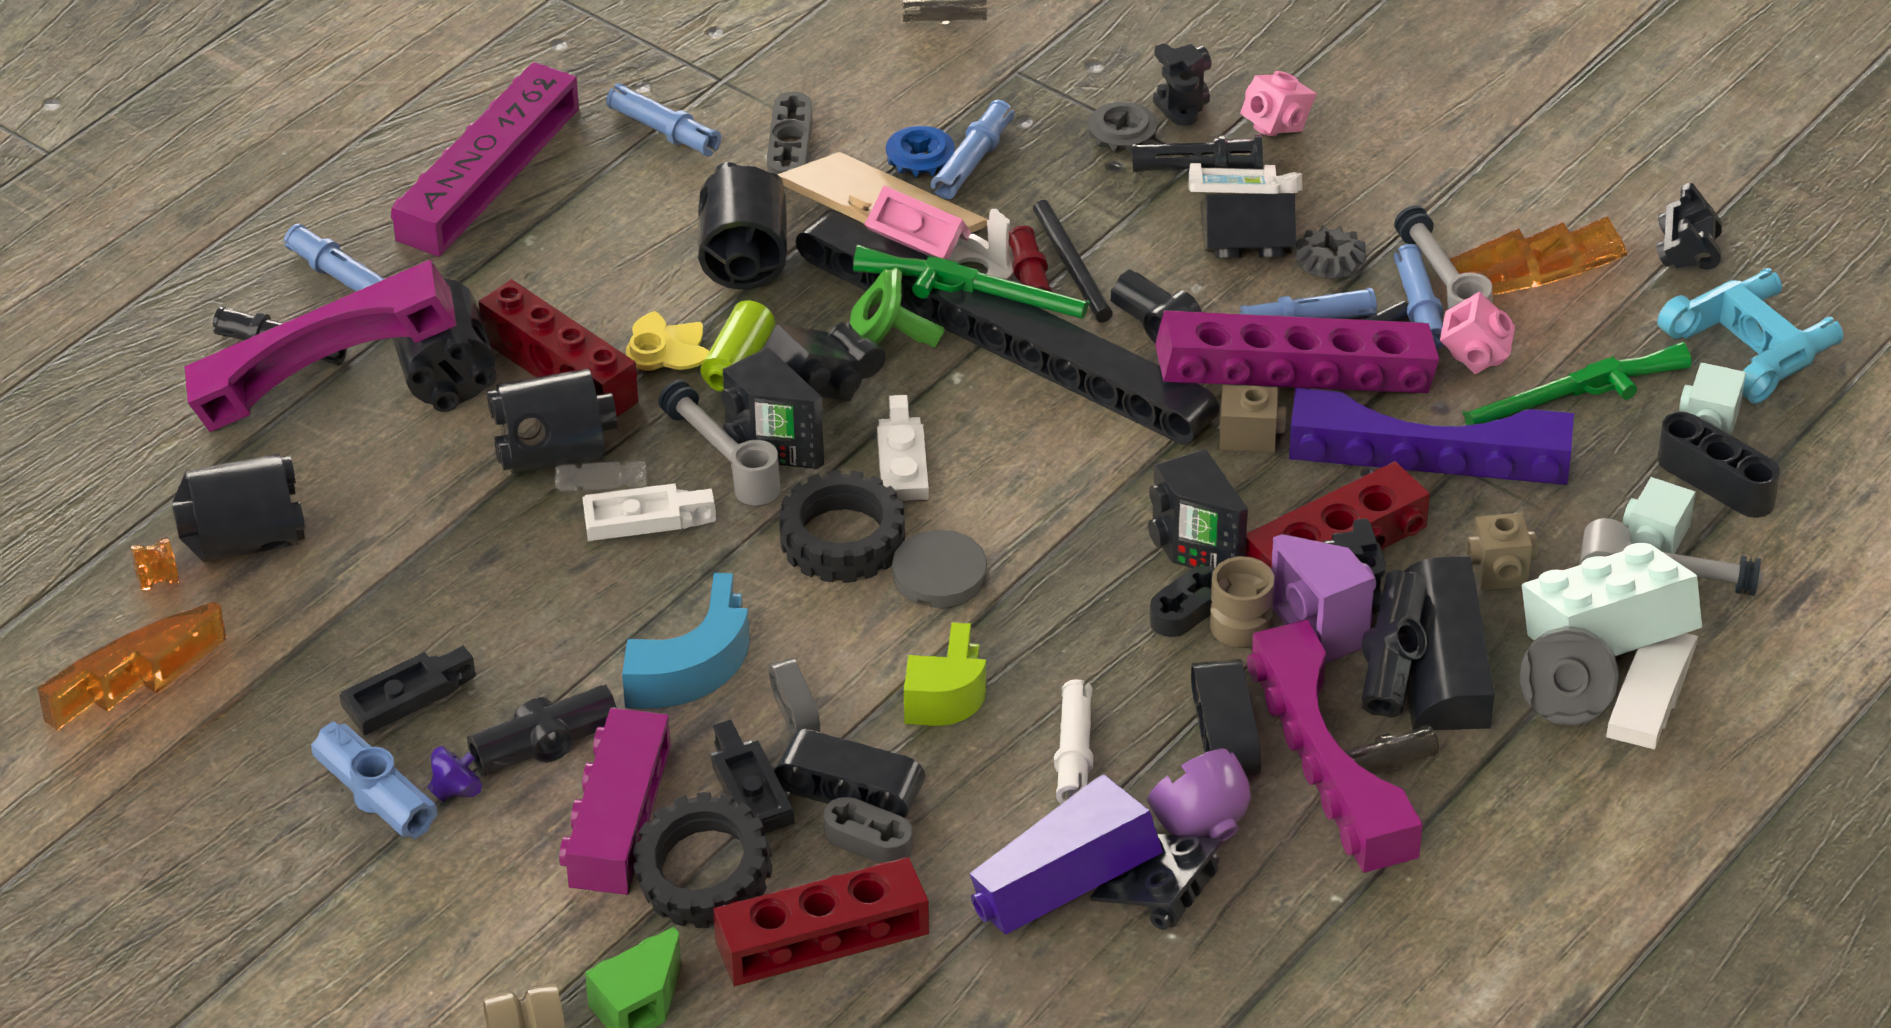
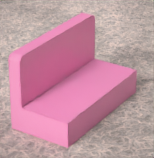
[864,186,971,260]

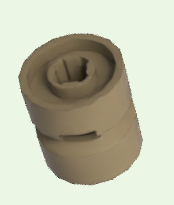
[1210,556,1274,648]
[483,982,566,1028]

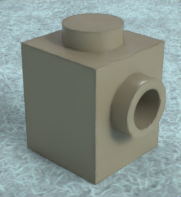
[1219,385,1286,452]

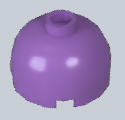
[1147,748,1251,842]

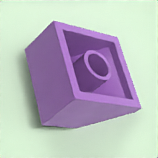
[1271,534,1376,664]

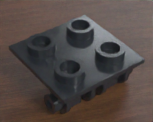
[1090,834,1223,930]

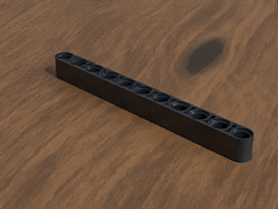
[795,209,1220,444]

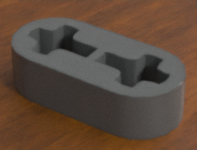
[768,658,820,736]
[823,797,913,863]

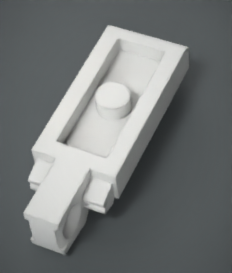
[877,395,929,501]
[582,483,716,541]

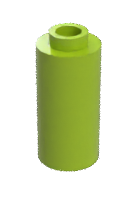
[701,300,775,392]

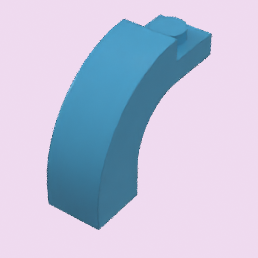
[622,573,750,708]

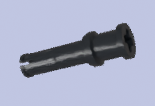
[1132,134,1263,172]

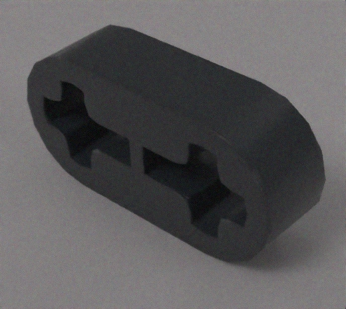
[1150,566,1215,637]

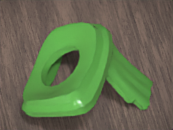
[850,268,944,348]

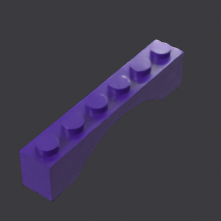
[1289,388,1574,485]

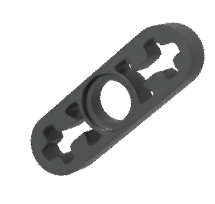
[767,92,813,188]

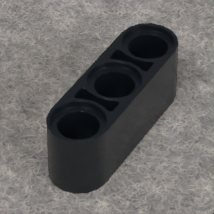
[1657,412,1780,518]
[1191,659,1261,775]
[774,729,926,818]

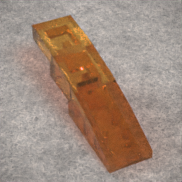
[1449,216,1627,294]
[37,602,227,730]

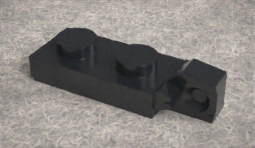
[339,645,476,736]
[710,719,795,833]

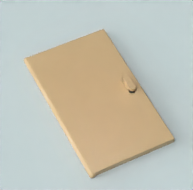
[778,152,988,233]

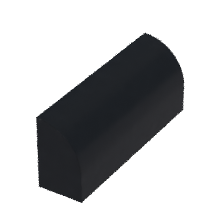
[1404,556,1494,731]

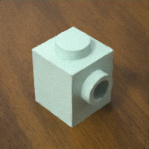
[1679,362,1746,435]
[1623,477,1696,554]

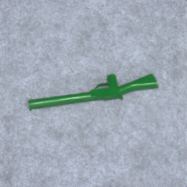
[853,245,1090,319]
[1462,341,1691,425]

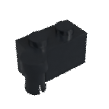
[764,322,886,401]

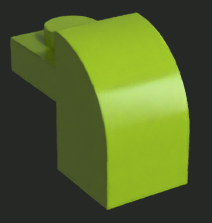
[904,622,986,726]

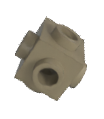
[1466,513,1538,591]

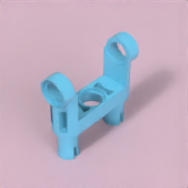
[1657,268,1843,404]

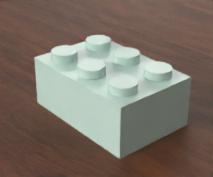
[1522,543,1702,656]

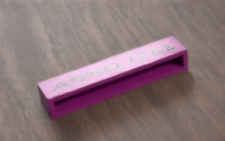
[391,61,579,257]

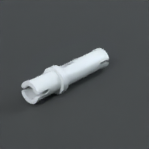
[1054,679,1093,804]

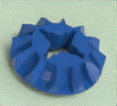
[886,126,955,178]

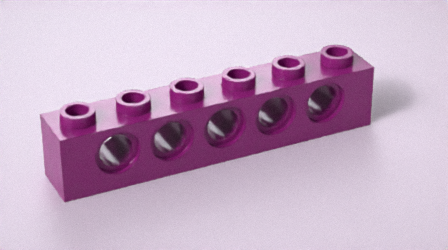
[1155,310,1439,393]

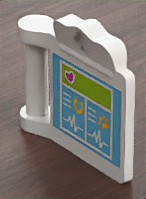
[1188,163,1303,194]

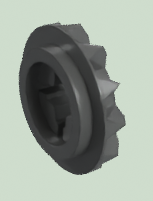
[1089,102,1157,153]
[1295,225,1366,279]

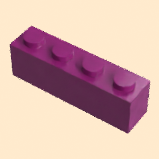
[559,708,671,895]

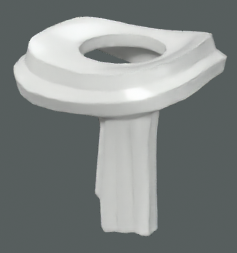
[948,209,1013,280]

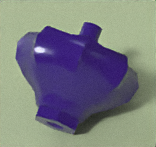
[427,746,483,802]

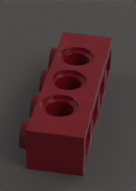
[478,279,639,417]
[1245,461,1430,568]
[713,857,929,987]

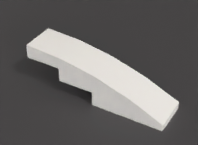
[1606,633,1698,749]

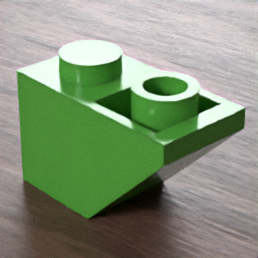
[585,926,682,1028]

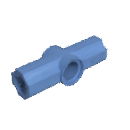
[311,721,437,840]

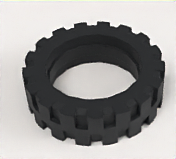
[779,470,905,583]
[633,792,773,928]

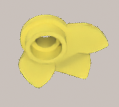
[626,311,709,371]

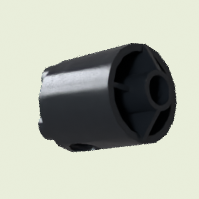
[698,162,787,290]
[392,278,497,412]
[487,369,618,475]
[172,454,305,563]

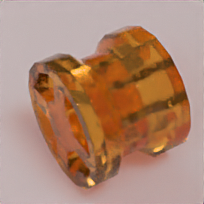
[130,537,179,591]

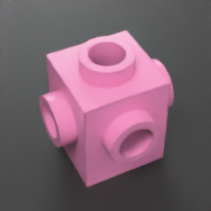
[1240,71,1317,136]
[1440,292,1515,375]

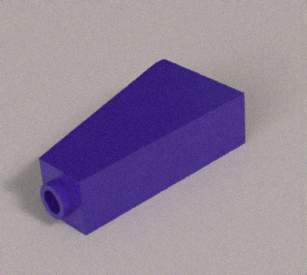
[969,774,1163,935]

